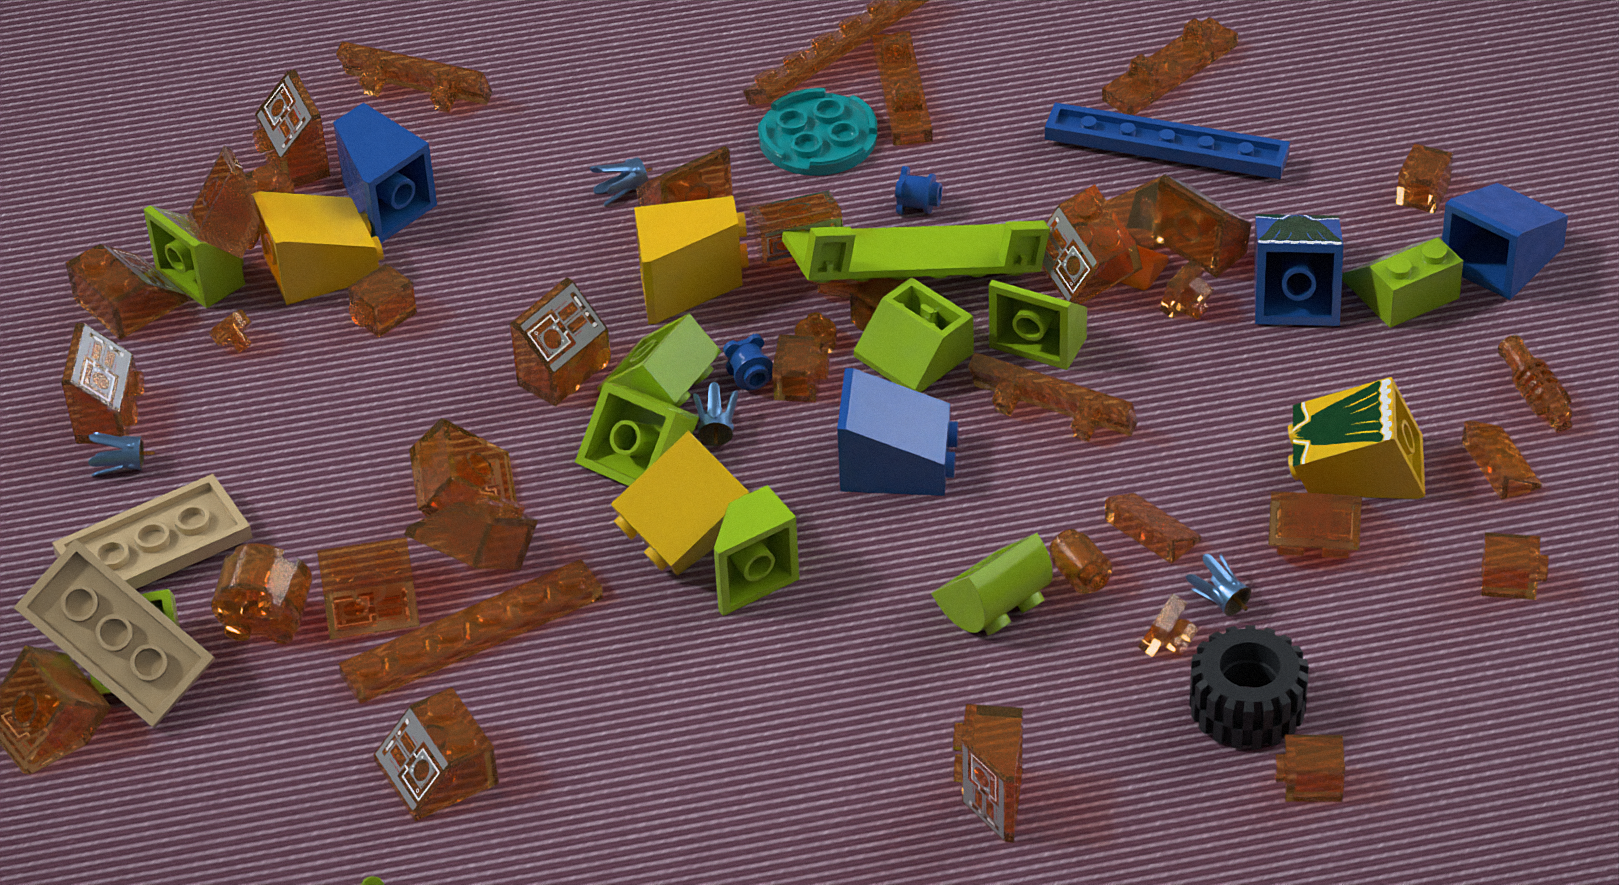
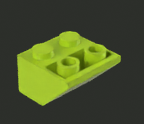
[854,277,974,393]

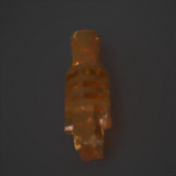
[1497,335,1572,433]

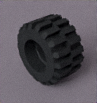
[1189,625,1309,750]

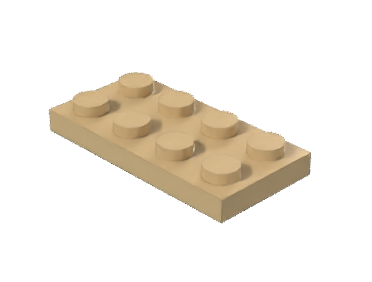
[52,474,253,589]
[14,538,215,728]

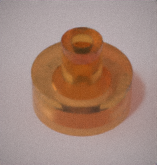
[208,309,252,353]
[794,312,837,357]

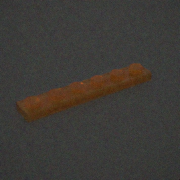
[743,0,929,105]
[338,559,603,704]

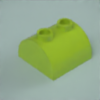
[931,533,1053,636]

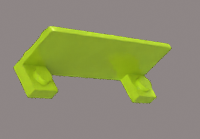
[782,220,1050,283]

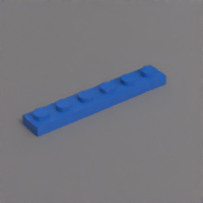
[1044,102,1290,179]

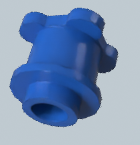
[895,166,943,215]
[723,334,775,390]

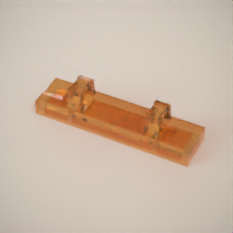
[1102,17,1238,115]
[871,31,933,146]
[336,41,492,113]
[968,352,1138,442]

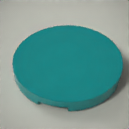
[758,88,878,176]

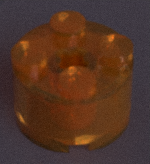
[211,543,312,644]

